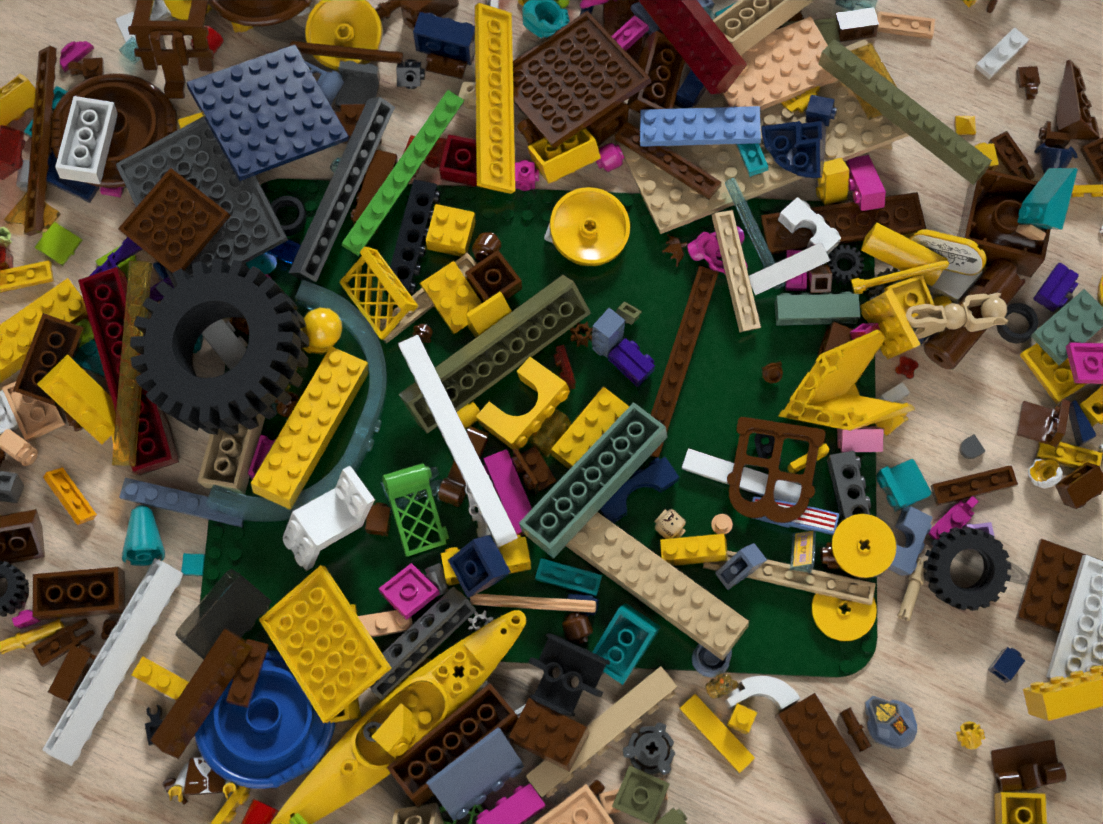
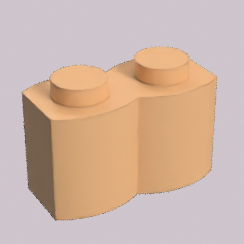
[0,429,38,466]

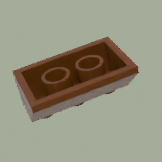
[0,509,45,563]

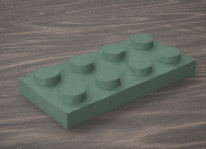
[1031,289,1103,365]

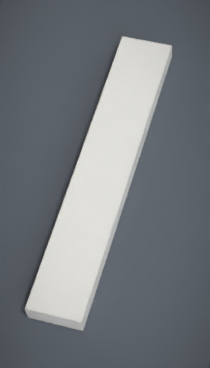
[682,448,802,504]

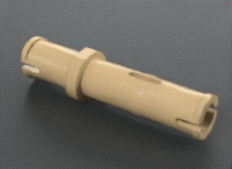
[897,558,927,621]

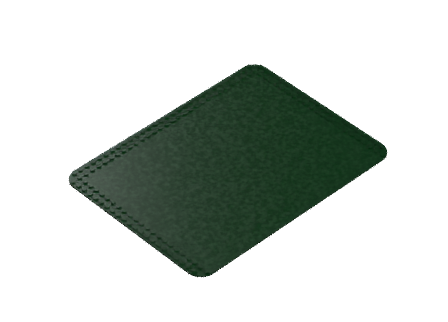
[199,179,878,678]

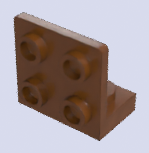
[1016,399,1071,447]
[512,446,557,495]

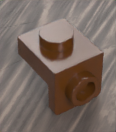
[1038,121,1070,149]

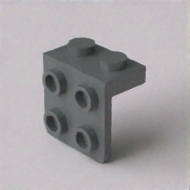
[335,61,381,107]

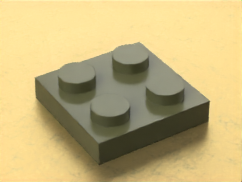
[612,765,670,824]

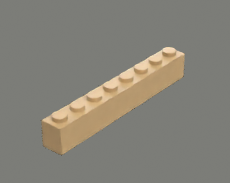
[525,667,678,798]

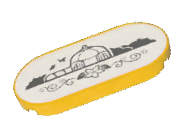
[910,229,987,276]

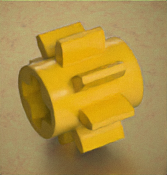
[956,722,985,749]

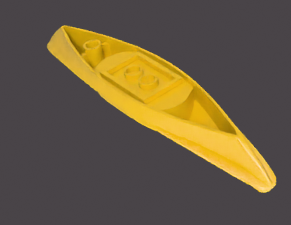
[271,610,526,824]

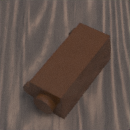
[48,644,97,702]

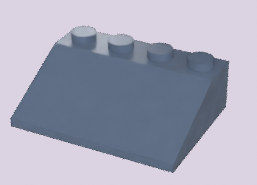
[426,727,524,821]

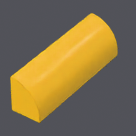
[861,223,948,286]

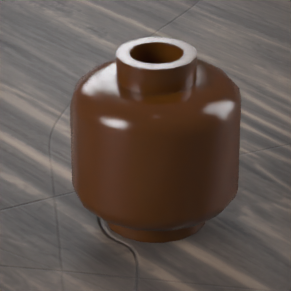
[472,232,502,262]
[562,612,593,645]

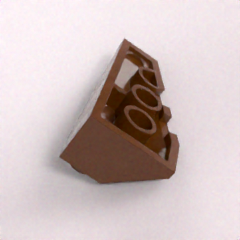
[1056,59,1100,140]

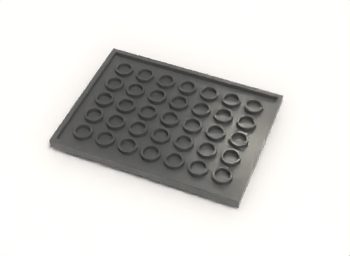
[116,117,288,288]

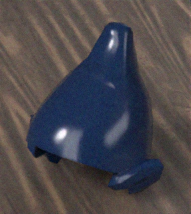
[1034,143,1078,174]

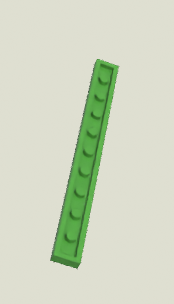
[341,90,464,256]

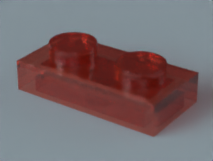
[553,345,576,390]

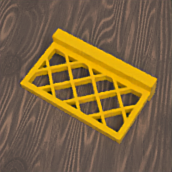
[339,246,418,340]

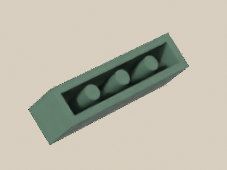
[774,292,860,325]

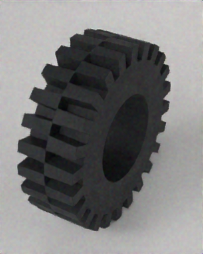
[130,259,309,435]

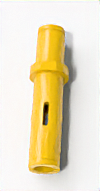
[0,618,64,655]

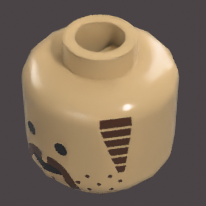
[654,509,686,539]

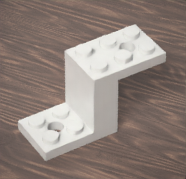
[283,466,375,571]

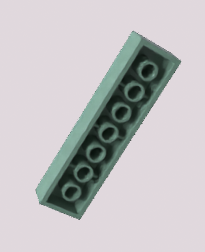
[519,402,667,558]

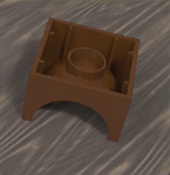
[957,169,1051,277]

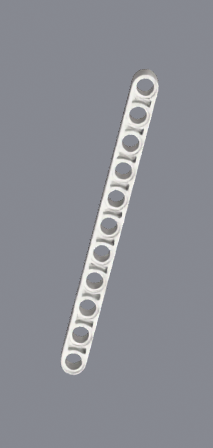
[398,335,518,548]

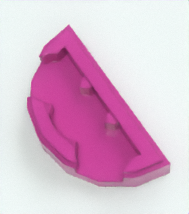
[60,41,94,73]

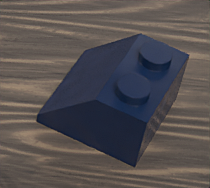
[448,535,511,598]

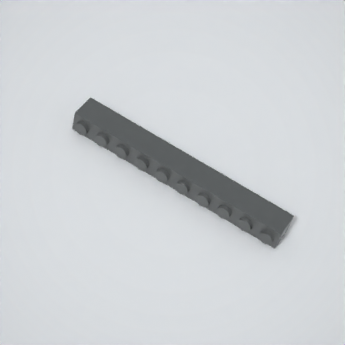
[289,97,395,283]

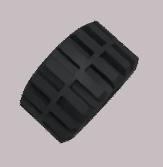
[0,561,29,617]

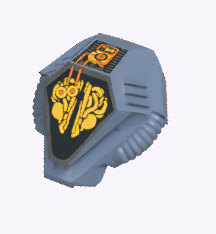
[865,696,917,749]

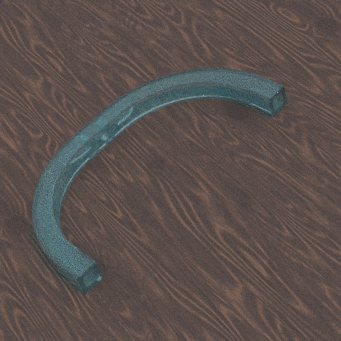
[205,280,387,522]

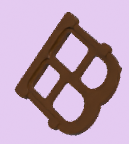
[727,417,826,523]

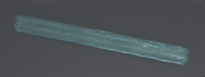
[725,178,785,289]

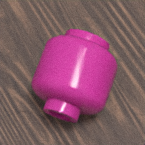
[596,143,625,172]

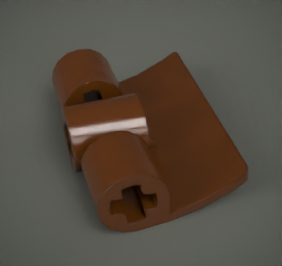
[991,740,1067,792]

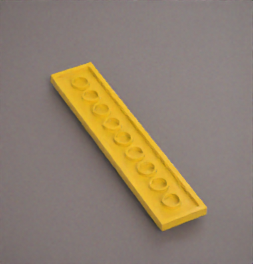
[475,3,515,194]

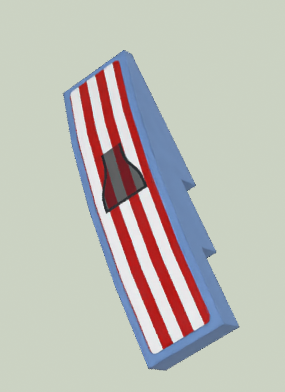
[752,497,839,535]

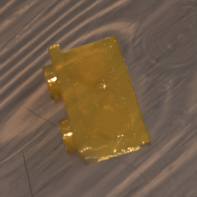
[528,409,572,456]

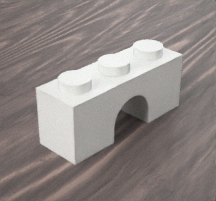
[778,197,841,254]

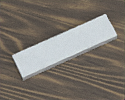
[749,242,830,295]

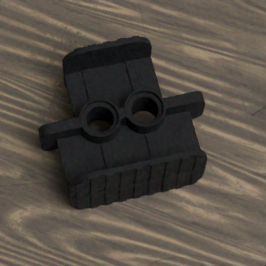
[528,633,610,717]

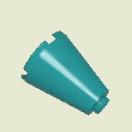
[122,505,165,566]

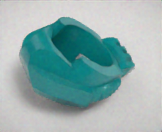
[522,0,570,39]

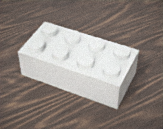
[55,96,118,184]

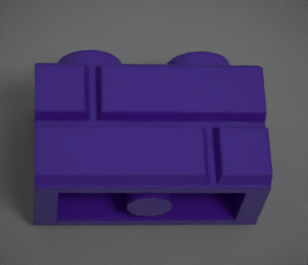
[1033,263,1079,312]
[608,338,655,387]

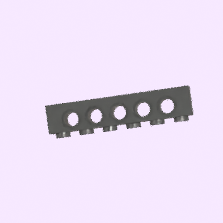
[827,451,885,580]
[369,586,476,700]

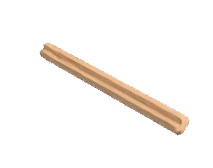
[470,594,596,613]

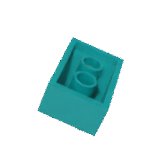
[1017,168,1078,230]
[592,603,661,685]

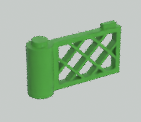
[382,463,449,557]

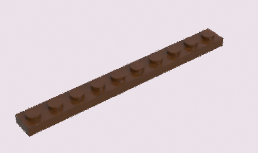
[24,46,57,236]
[649,266,719,459]

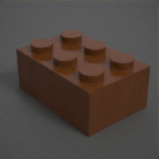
[509,698,590,772]

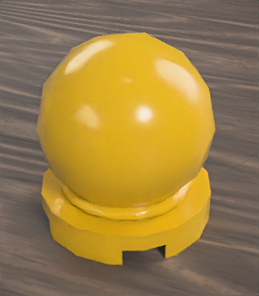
[301,307,342,355]

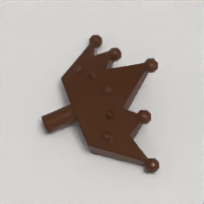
[662,234,688,267]

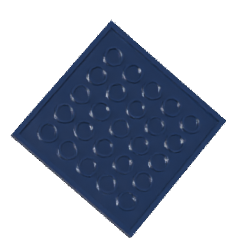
[187,45,349,181]

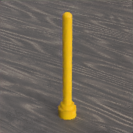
[851,260,949,294]

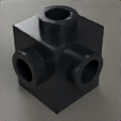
[396,59,425,89]

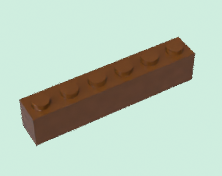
[150,629,253,759]

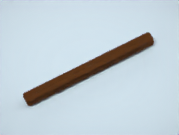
[289,41,403,64]

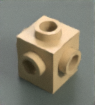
[459,81,476,110]

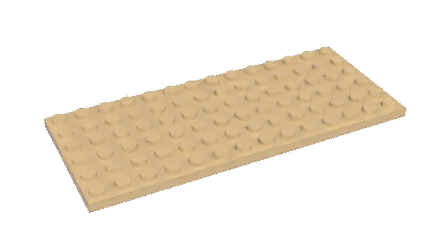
[615,39,910,234]

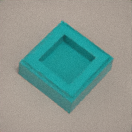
[181,553,205,576]

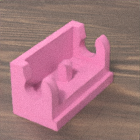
[837,426,884,452]

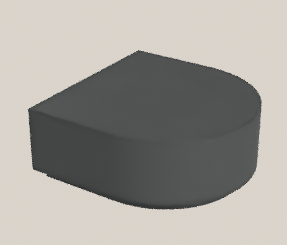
[959,434,986,459]

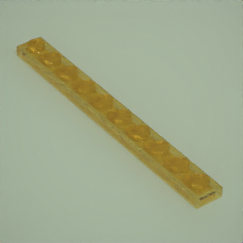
[112,261,152,467]

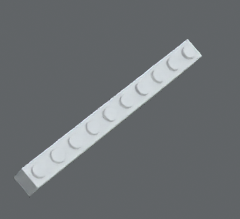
[42,559,183,766]

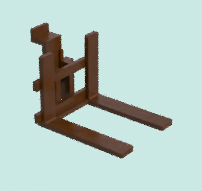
[128,0,214,99]

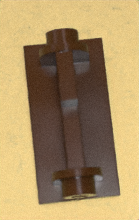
[425,53,467,80]

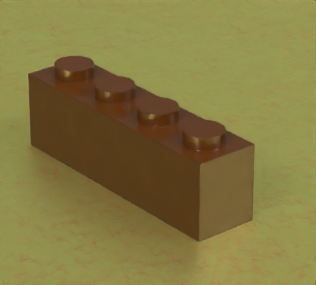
[351,149,398,233]

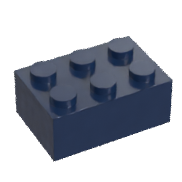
[413,12,475,65]

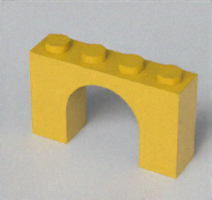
[475,357,570,450]

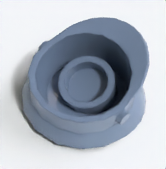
[692,644,732,678]

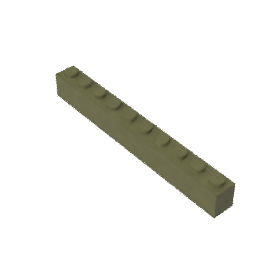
[818,39,992,185]

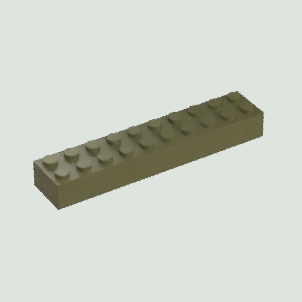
[398,275,591,433]

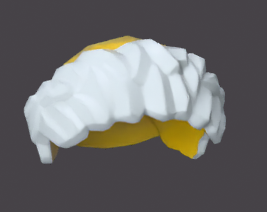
[1028,459,1062,488]

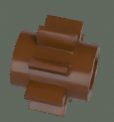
[570,322,593,347]
[275,392,300,417]
[820,542,839,569]

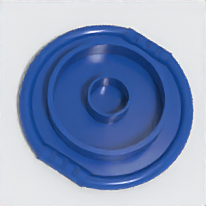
[194,650,335,789]

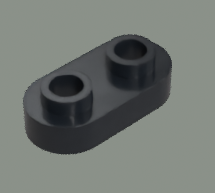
[754,433,781,471]

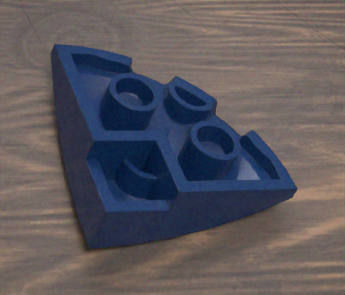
[761,121,826,178]

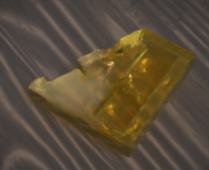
[4,192,61,229]

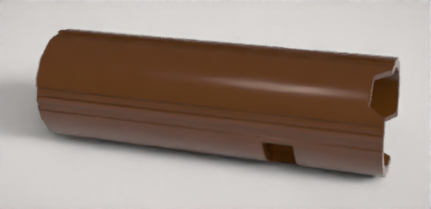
[923,258,1026,370]

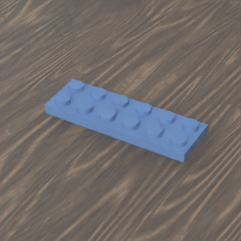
[640,106,761,147]

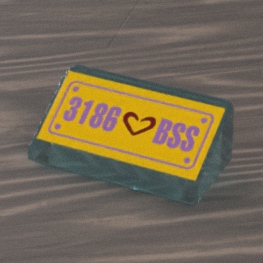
[790,530,816,573]

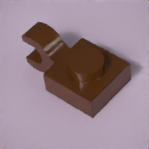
[68,57,104,80]
[1016,66,1040,100]

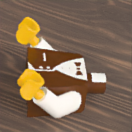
[168,753,239,802]

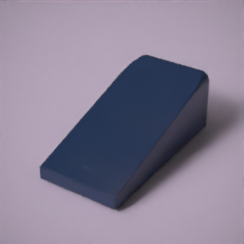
[1069,400,1097,447]

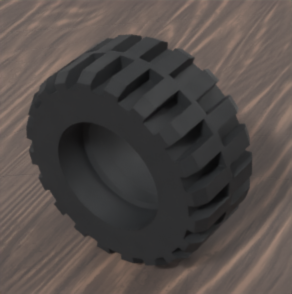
[923,527,1011,611]

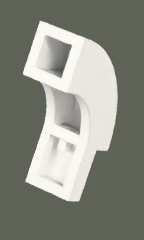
[725,676,801,711]

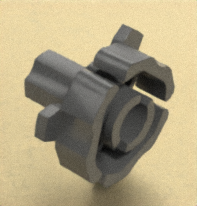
[623,722,675,775]

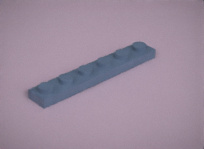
[119,478,248,527]

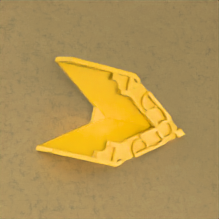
[779,329,915,431]

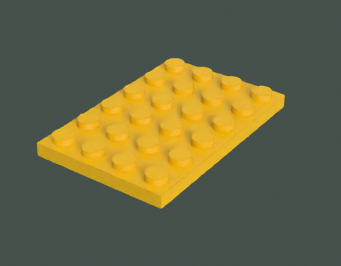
[259,565,391,723]

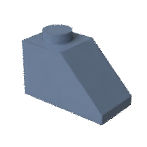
[715,543,767,590]

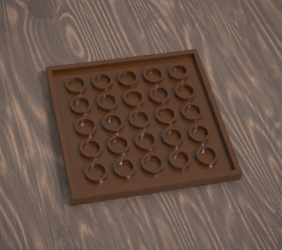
[513,11,652,149]

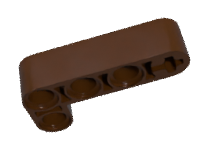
[438,426,489,507]

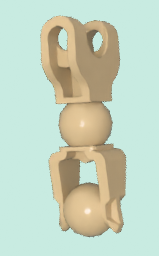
[906,293,1009,339]

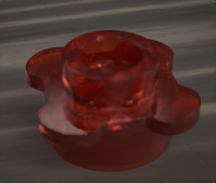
[895,356,919,379]

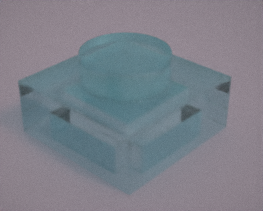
[119,37,141,64]

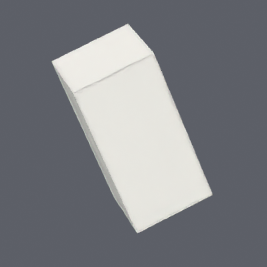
[879,382,910,403]

